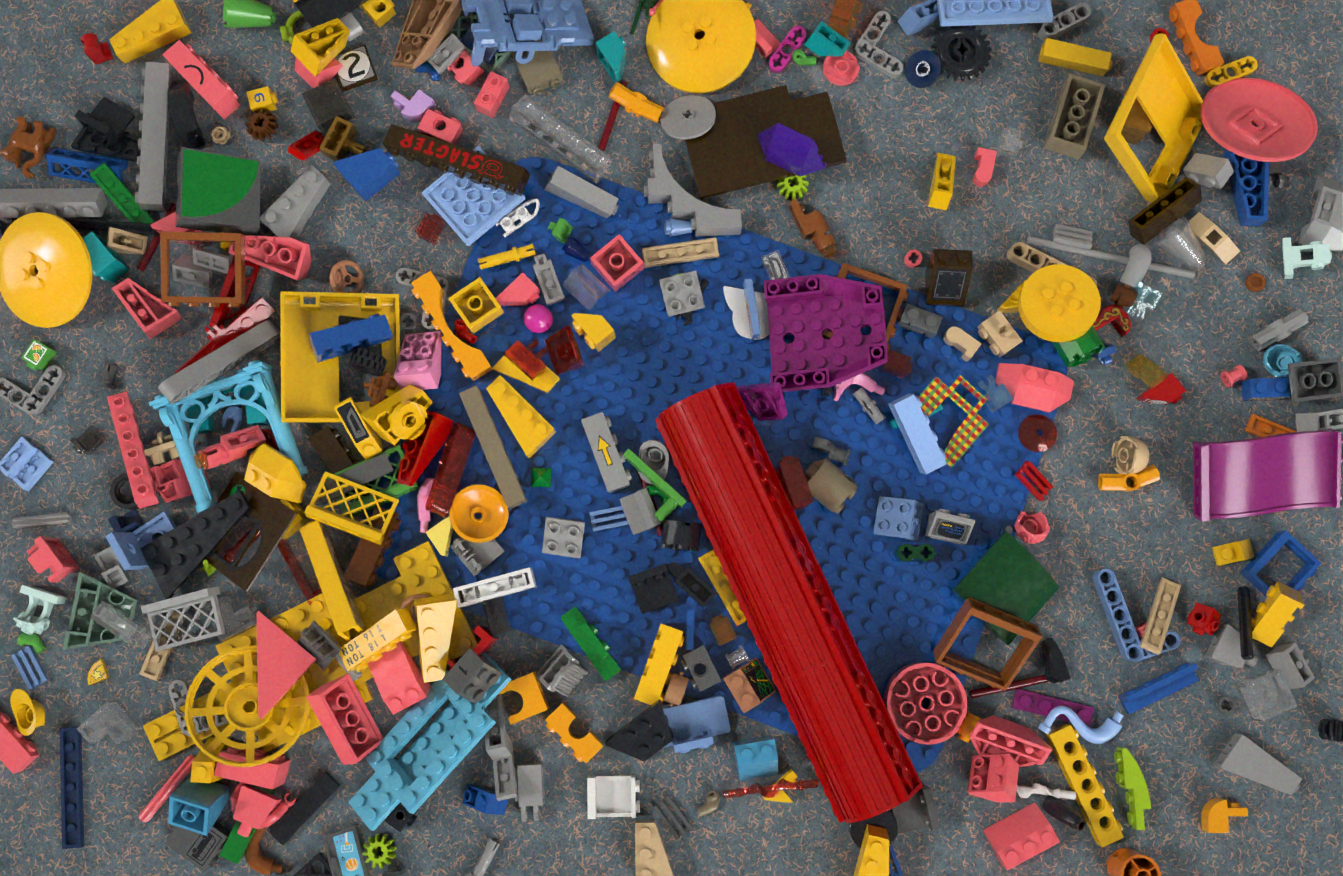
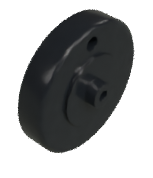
[849,810,898,849]

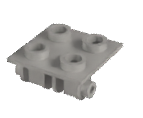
[659,271,705,317]
[542,516,585,558]
[450,538,504,576]

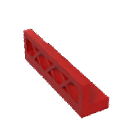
[209,255,260,330]

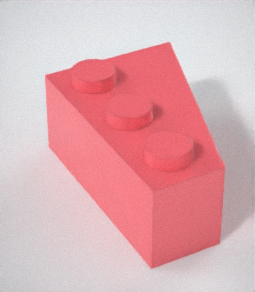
[112,278,182,339]

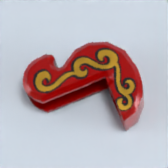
[1092,305,1131,338]

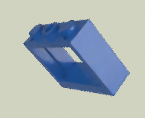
[1240,530,1321,598]

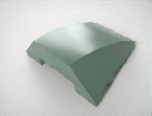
[62,572,138,650]

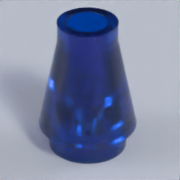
[562,237,591,263]

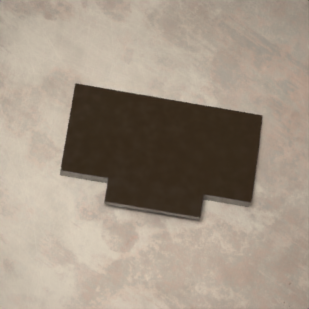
[685,85,847,199]

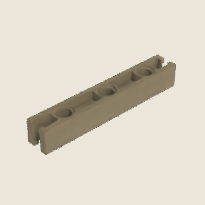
[459,385,528,509]

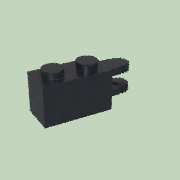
[668,562,717,608]

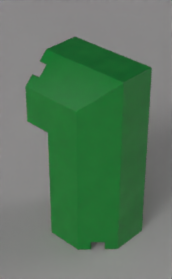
[1052,326,1105,368]

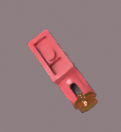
[194,425,266,469]

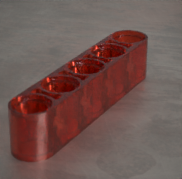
[425,422,476,517]

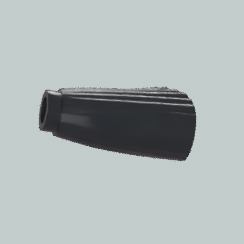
[1042,638,1071,684]
[1042,795,1086,831]

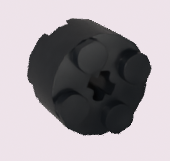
[661,520,702,552]

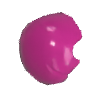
[524,304,553,333]

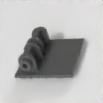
[297,620,341,671]

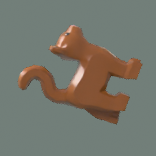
[0,116,57,178]

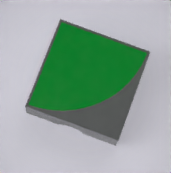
[175,147,261,236]

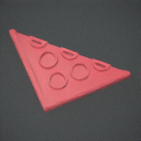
[256,611,316,720]

